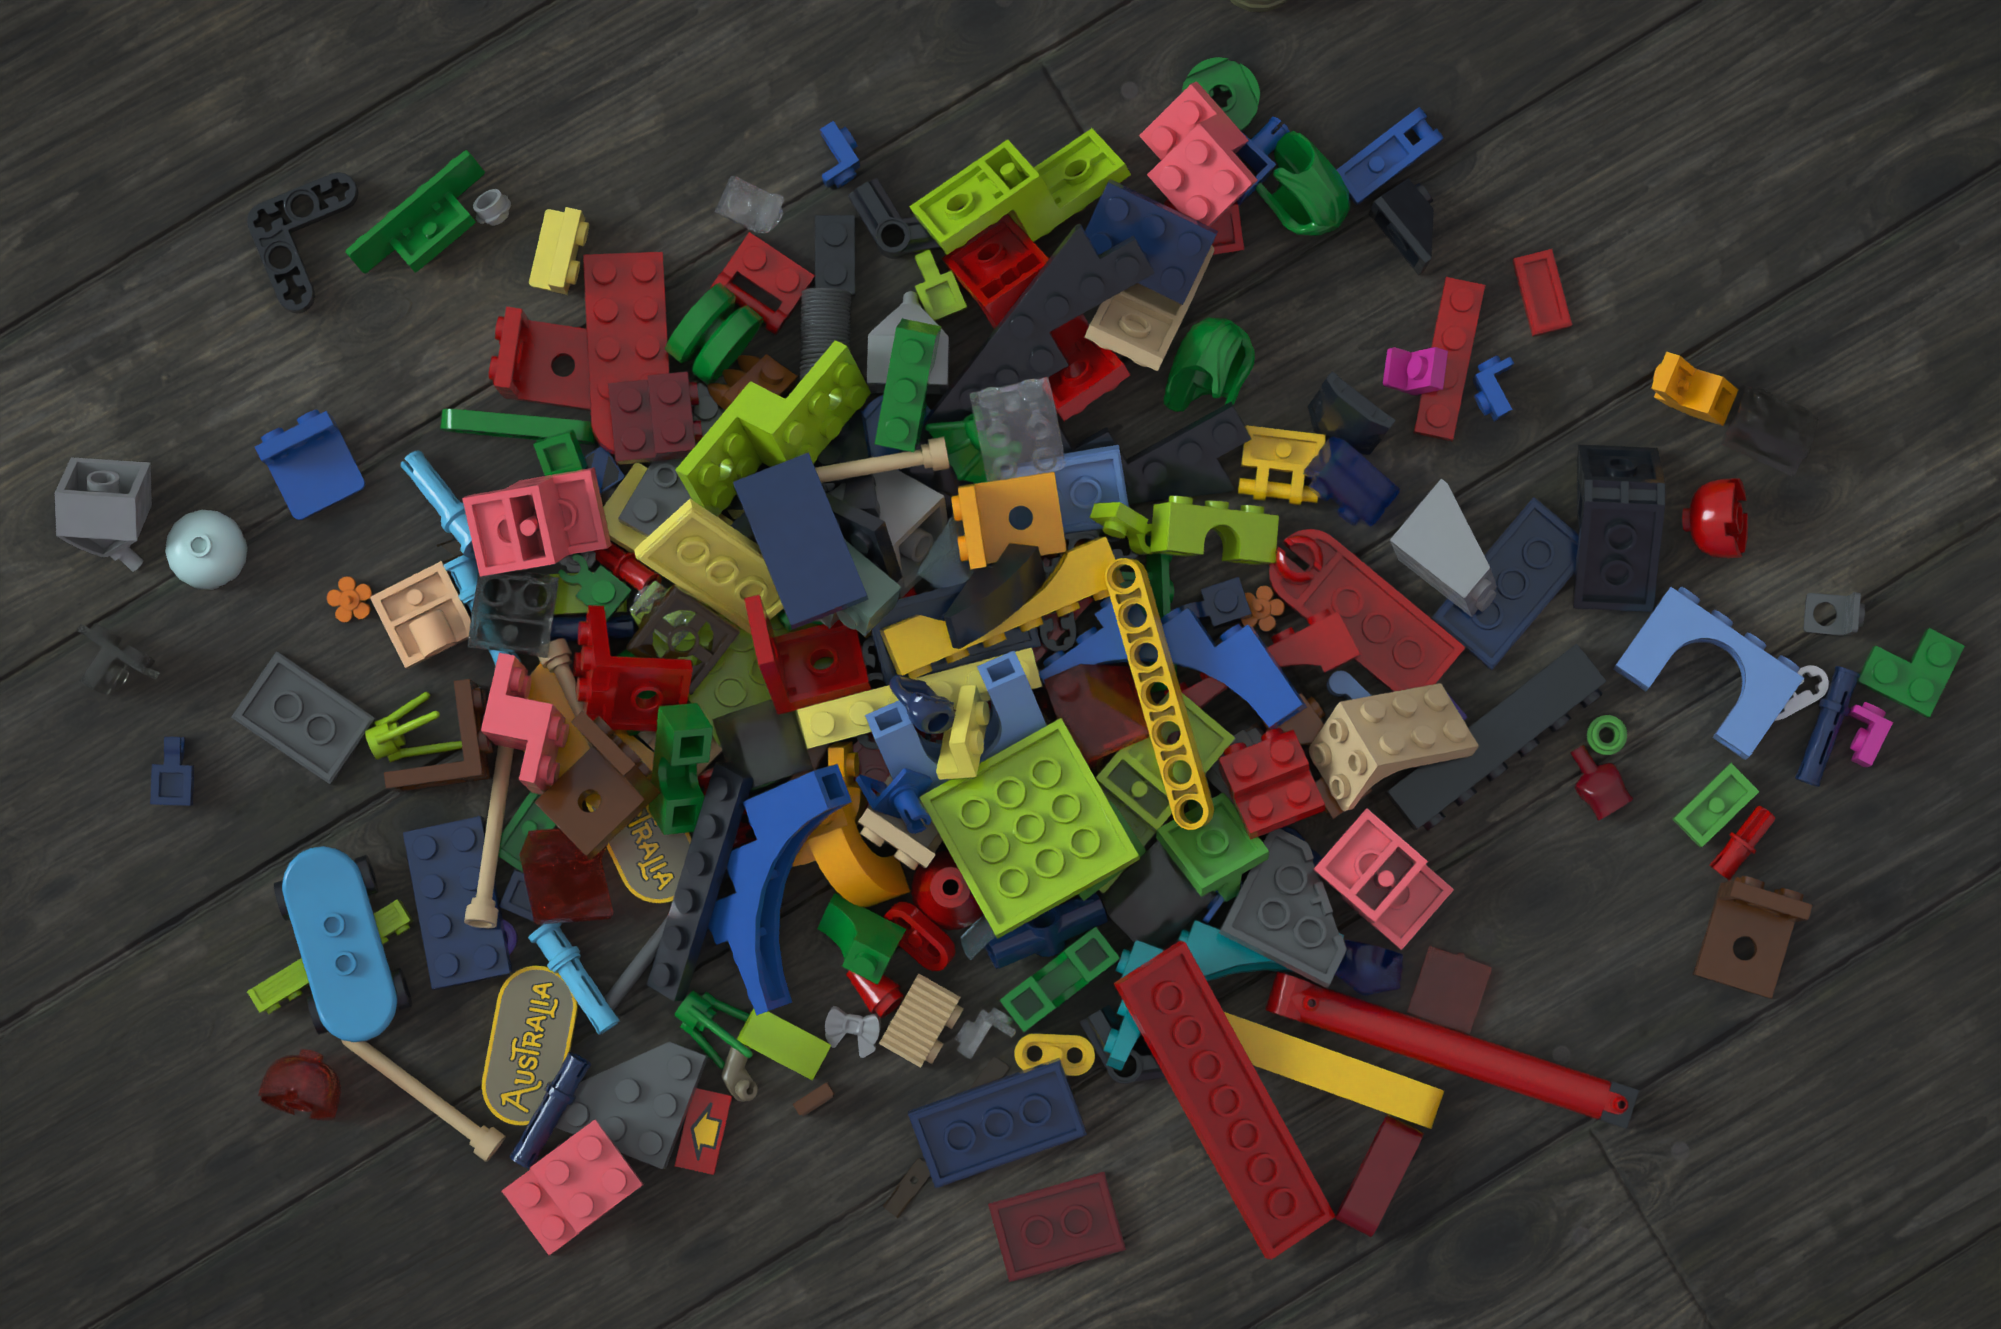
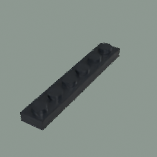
[647,762,754,1001]

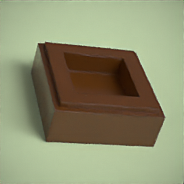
[793,1082,835,1116]

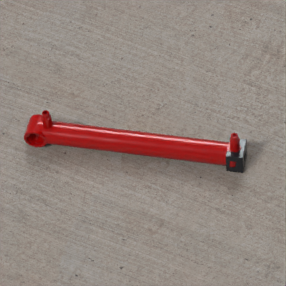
[1265,972,1639,1129]

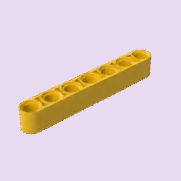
[1105,558,1214,830]
[1224,1012,1444,1129]

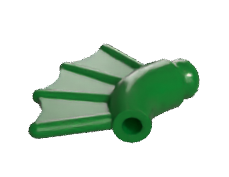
[925,413,1022,484]

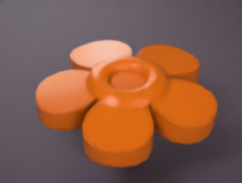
[327,576,372,622]
[1241,586,1285,632]

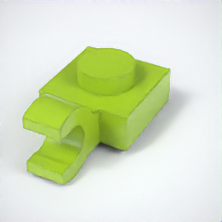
[915,249,967,322]
[1089,502,1153,555]

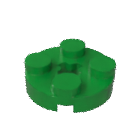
[1182,57,1260,131]

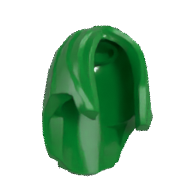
[1255,131,1350,236]
[1164,317,1255,412]

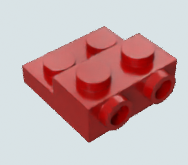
[1218,728,1325,840]

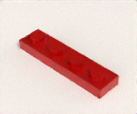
[1413,277,1485,441]

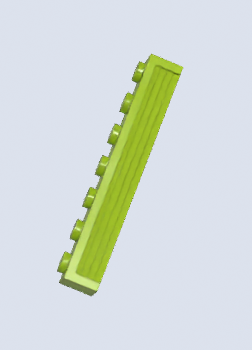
[247,899,413,1015]

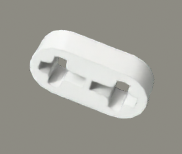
[1775,665,1829,721]

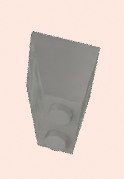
[828,455,952,598]
[1390,479,1497,617]

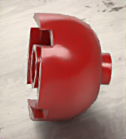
[1682,478,1748,558]

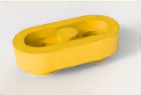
[1014,1033,1095,1076]

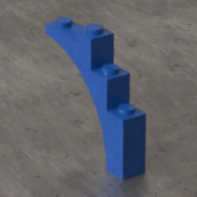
[1039,596,1307,729]
[708,764,852,1015]

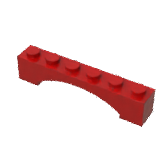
[1123,608,1361,744]

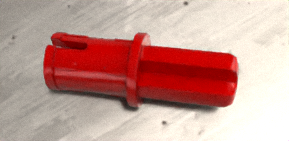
[594,542,662,597]
[1709,806,1775,881]

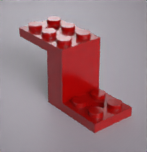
[942,214,1130,421]

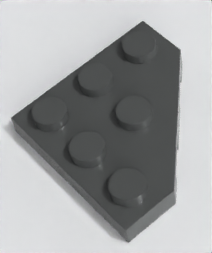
[1219,828,1347,988]
[555,1042,709,1169]

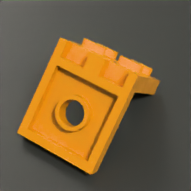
[951,472,1067,569]

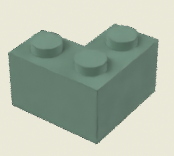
[816,539,902,636]

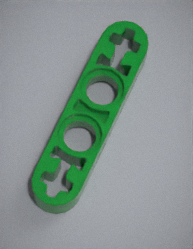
[440,409,595,445]

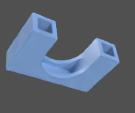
[1613,587,1804,760]
[865,650,1047,801]

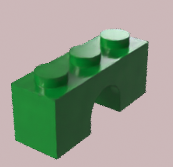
[875,318,942,452]
[648,703,713,835]
[1000,926,1120,1032]

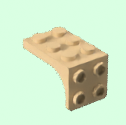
[1084,246,1214,371]
[1309,683,1479,811]
[857,774,943,870]

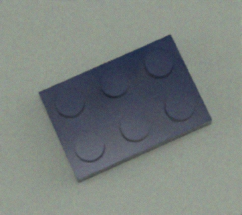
[1085,179,1218,305]

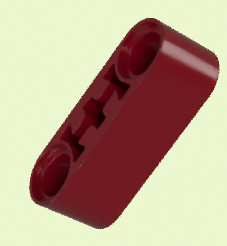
[1335,1115,1424,1237]

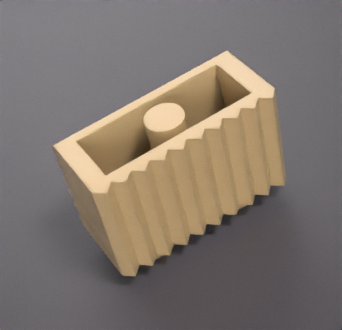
[879,974,964,1068]

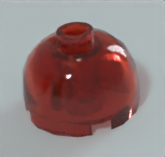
[258,1049,341,1120]

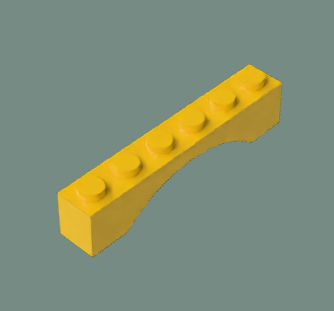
[879,537,1124,679]

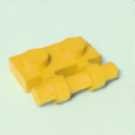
[1238,425,1326,505]

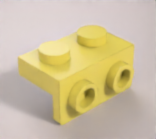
[529,207,589,295]
[936,685,990,780]

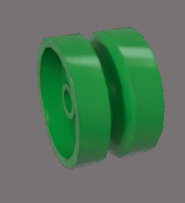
[665,283,764,385]

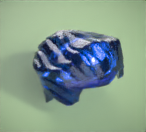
[1335,940,1403,995]

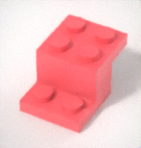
[1139,81,1258,227]
[462,467,611,577]
[481,653,569,795]
[1313,808,1454,950]
[502,1119,644,1256]

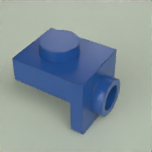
[820,121,860,188]
[1472,355,1514,422]

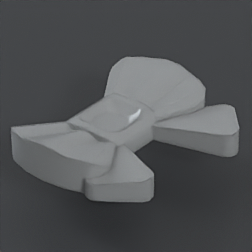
[825,1006,881,1058]

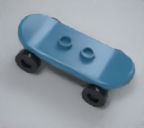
[274,846,412,1042]

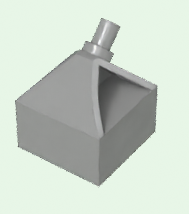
[867,291,950,395]
[55,457,152,572]

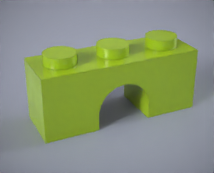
[1150,496,1279,565]

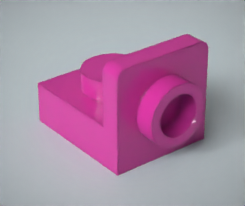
[1383,347,1448,395]
[1849,702,1893,767]

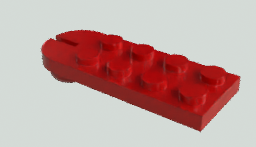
[583,252,669,455]
[1269,529,1466,692]

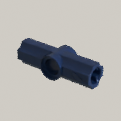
[983,892,1108,969]

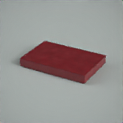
[988,1171,1126,1282]

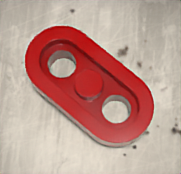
[883,902,955,971]

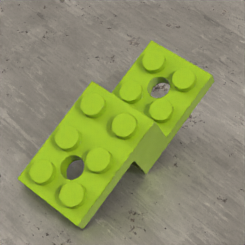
[909,128,1131,255]
[675,340,871,517]
[1095,692,1235,894]

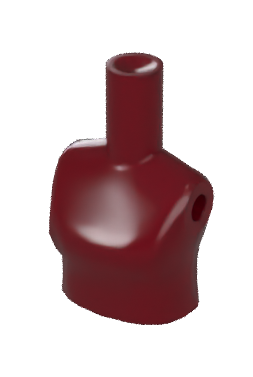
[1570,744,1633,821]

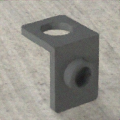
[1803,592,1865,637]

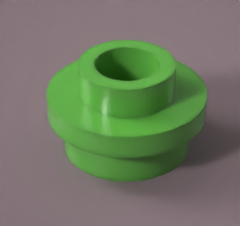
[1587,715,1627,755]

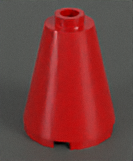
[912,850,983,930]

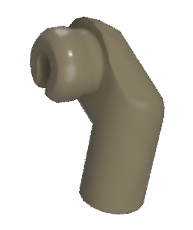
[721,1045,758,1102]

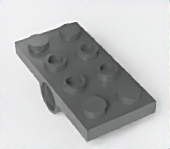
[618,383,725,537]

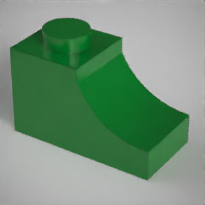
[817,893,906,985]

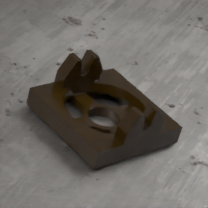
[626,584,740,695]

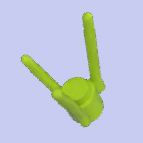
[365,692,462,762]

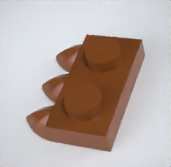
[707,354,798,410]

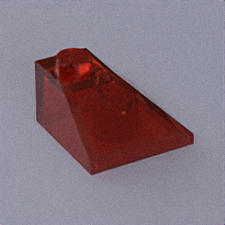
[1044,664,1150,763]

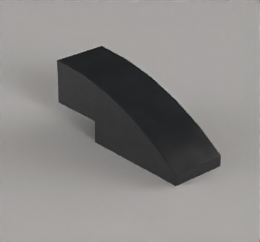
[944,543,1046,649]

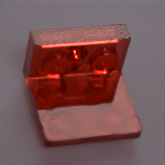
[519,829,613,925]

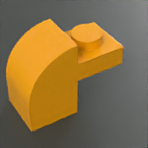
[1651,352,1738,426]

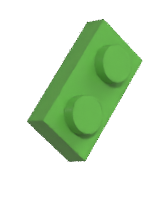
[1673,763,1759,848]

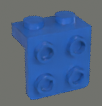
[255,410,365,520]

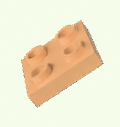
[370,561,478,669]

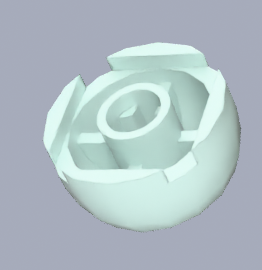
[165,509,247,590]

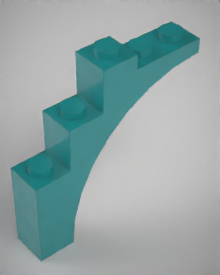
[1103,920,1344,1070]

